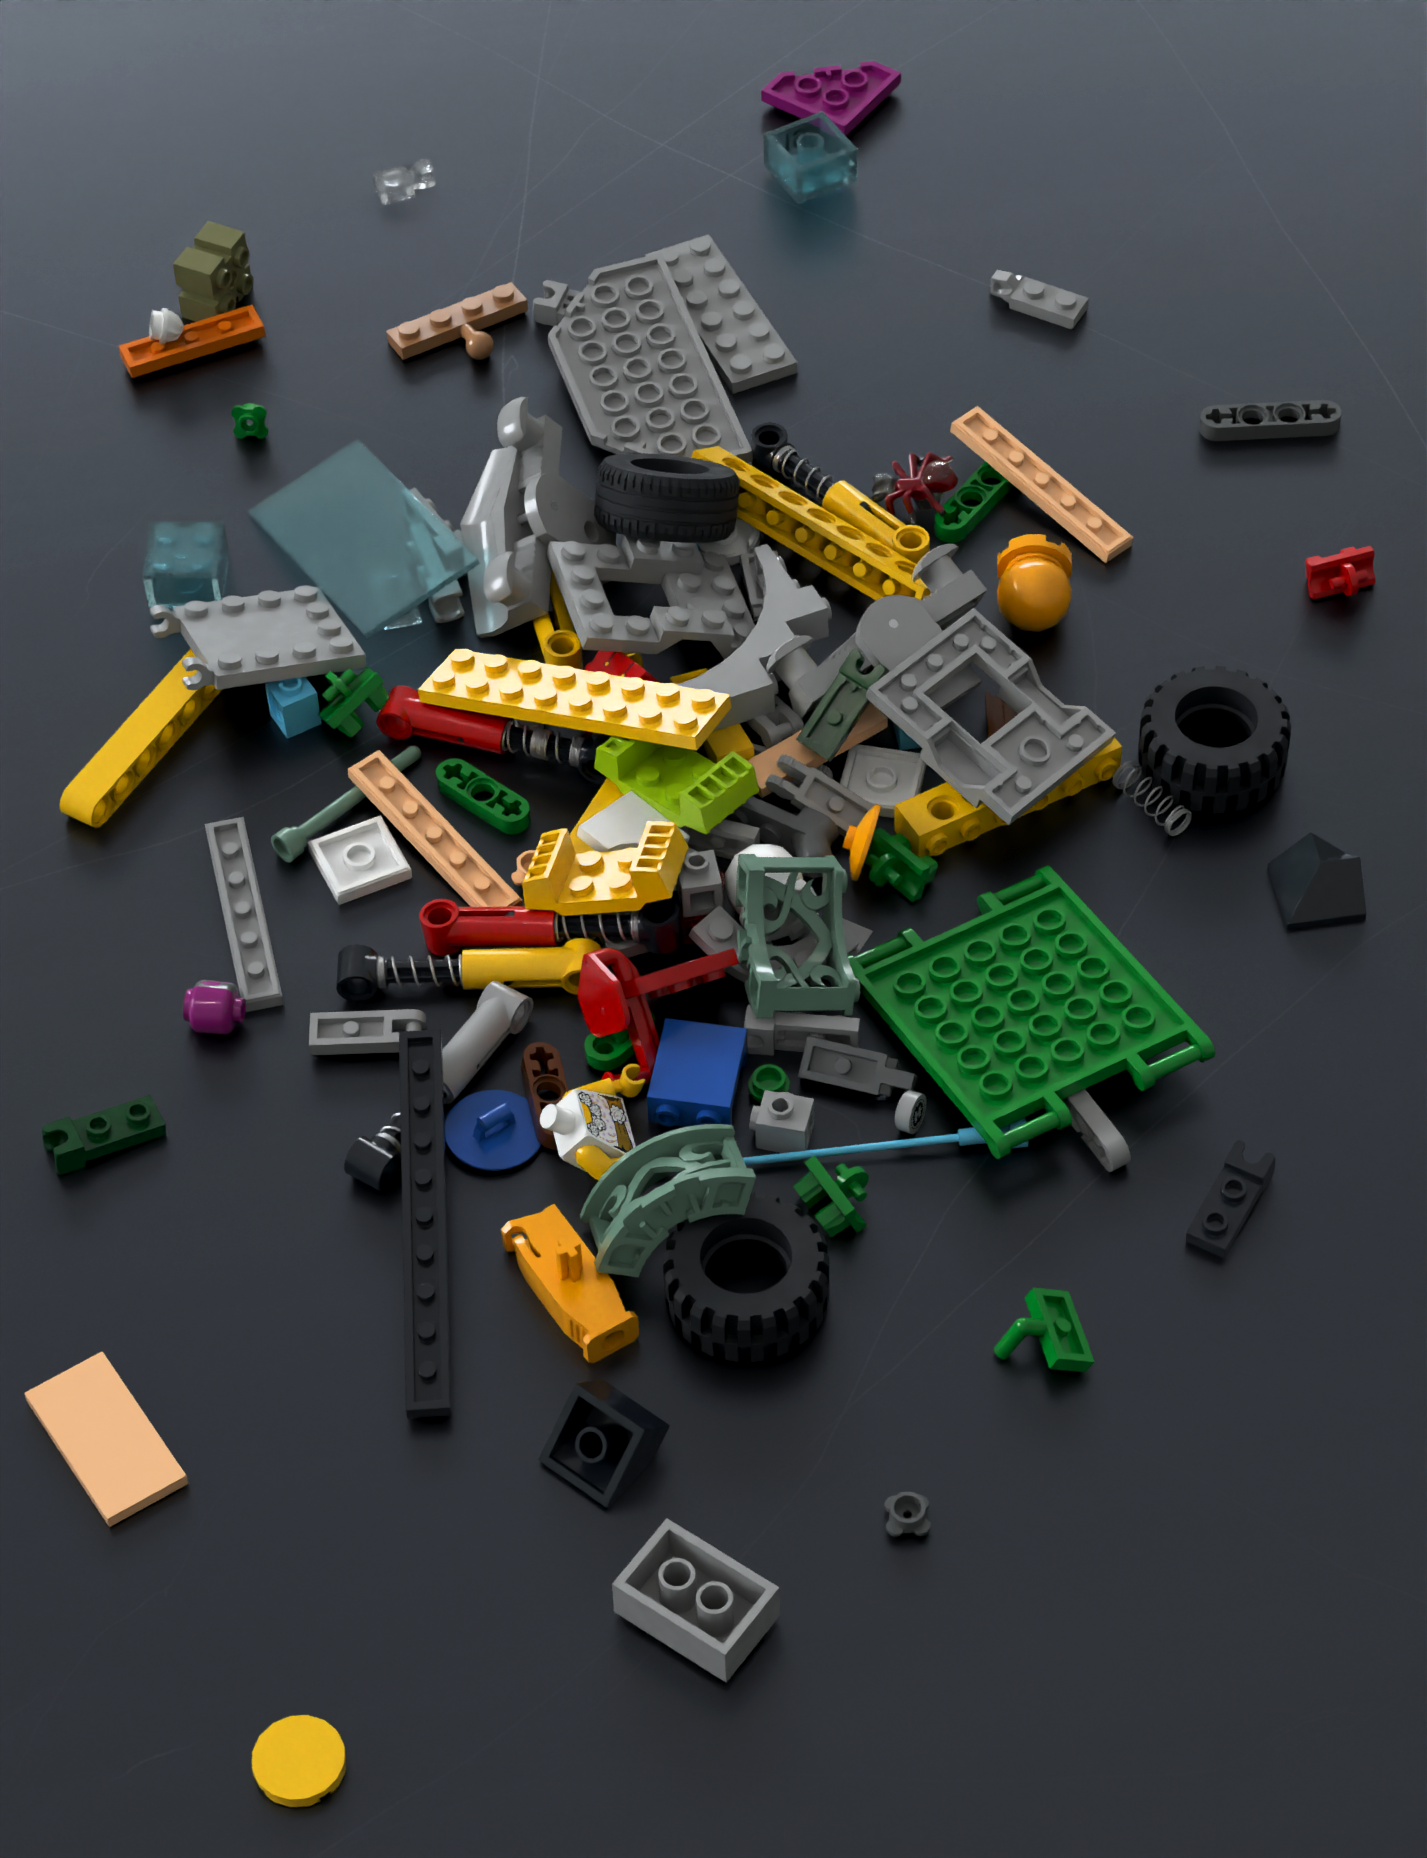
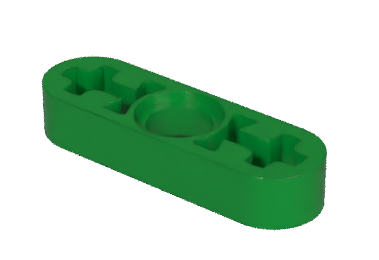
[436,758,531,834]

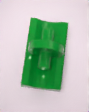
[317,666,389,738]
[864,827,938,902]
[793,1155,869,1237]

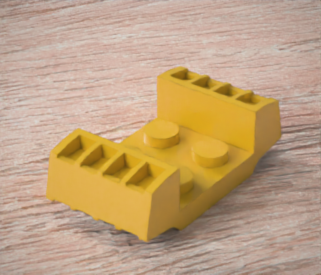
[522,821,689,916]

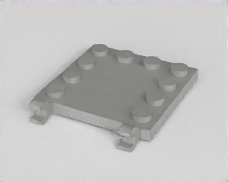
[150,585,366,690]

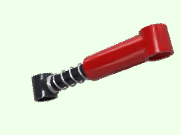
[419,898,684,956]

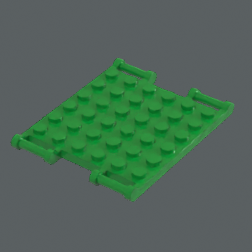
[848,865,1215,1159]

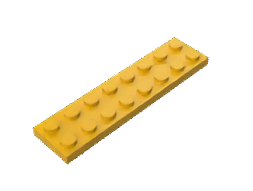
[418,649,732,750]

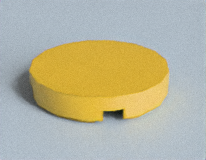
[252,1715,346,1807]

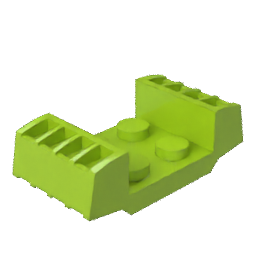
[594,736,759,835]

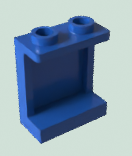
[647,1018,748,1127]

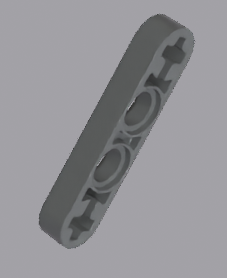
[1199,400,1342,441]

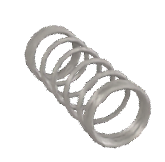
[1113,761,1192,836]

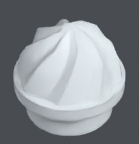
[149,308,184,344]

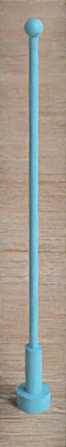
[673,1117,1028,1174]

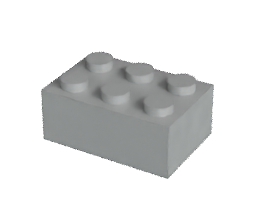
[612,1518,780,1683]

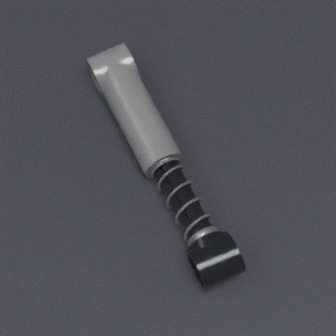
[344,981,533,1192]

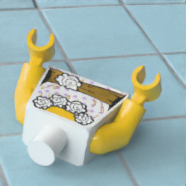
[540,1064,645,1180]

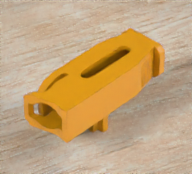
[501,1204,639,1363]

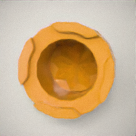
[997,534,1072,632]

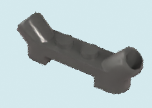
[725,796,840,878]

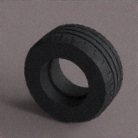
[594,453,740,543]

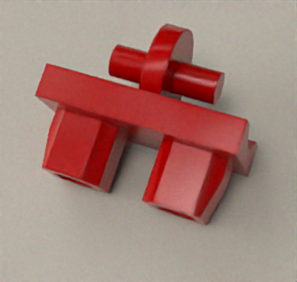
[1305,546,1376,600]

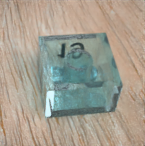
[763,111,858,204]
[142,522,229,607]

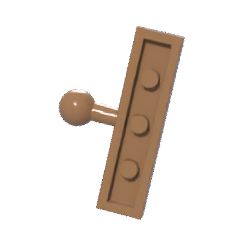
[386,282,529,360]

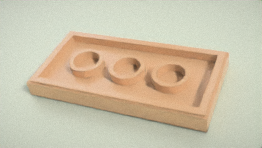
[24,1351,188,1527]

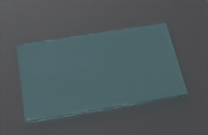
[248,439,480,639]

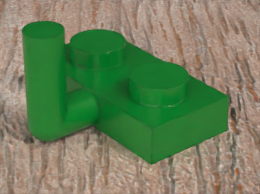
[994,1287,1095,1372]

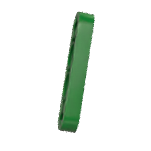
[934,461,1014,543]

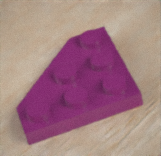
[761,61,901,137]

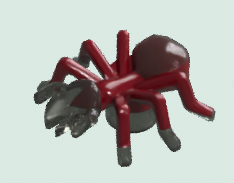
[870,452,958,525]

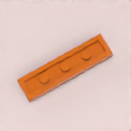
[119,304,266,378]

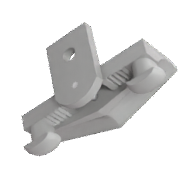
[460,397,617,638]
[766,544,987,721]

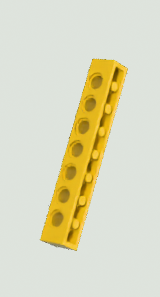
[691,446,931,600]

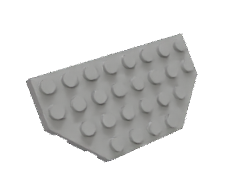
[548,253,753,463]

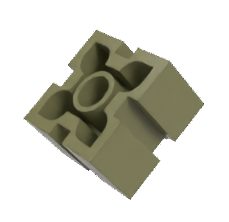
[173,221,253,322]

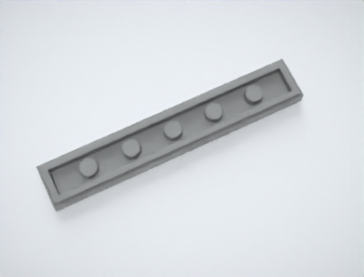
[205,817,284,1012]

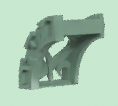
[736,854,860,1018]
[580,1124,756,1277]

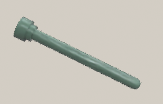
[271,746,421,862]

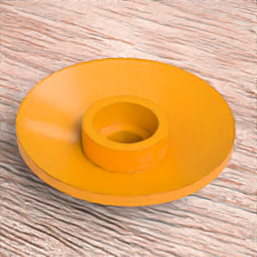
[842,804,881,881]

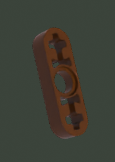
[521,1042,568,1150]

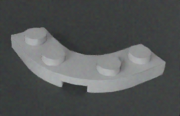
[688,905,860,987]

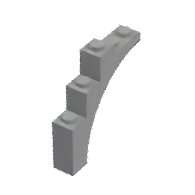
[678,544,832,732]

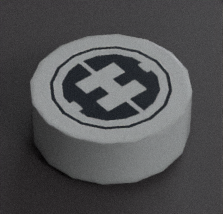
[895,1090,927,1134]

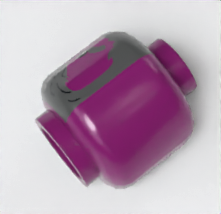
[183,980,246,1035]

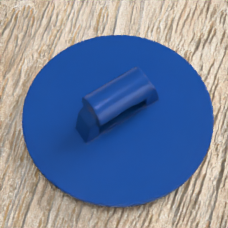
[444,1090,541,1171]

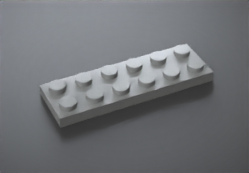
[645,234,797,394]

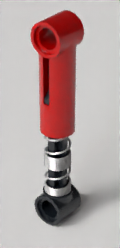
[376,685,611,784]

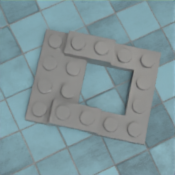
[546,535,755,659]
[865,608,1116,825]

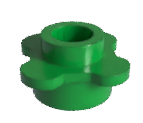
[231,403,269,439]

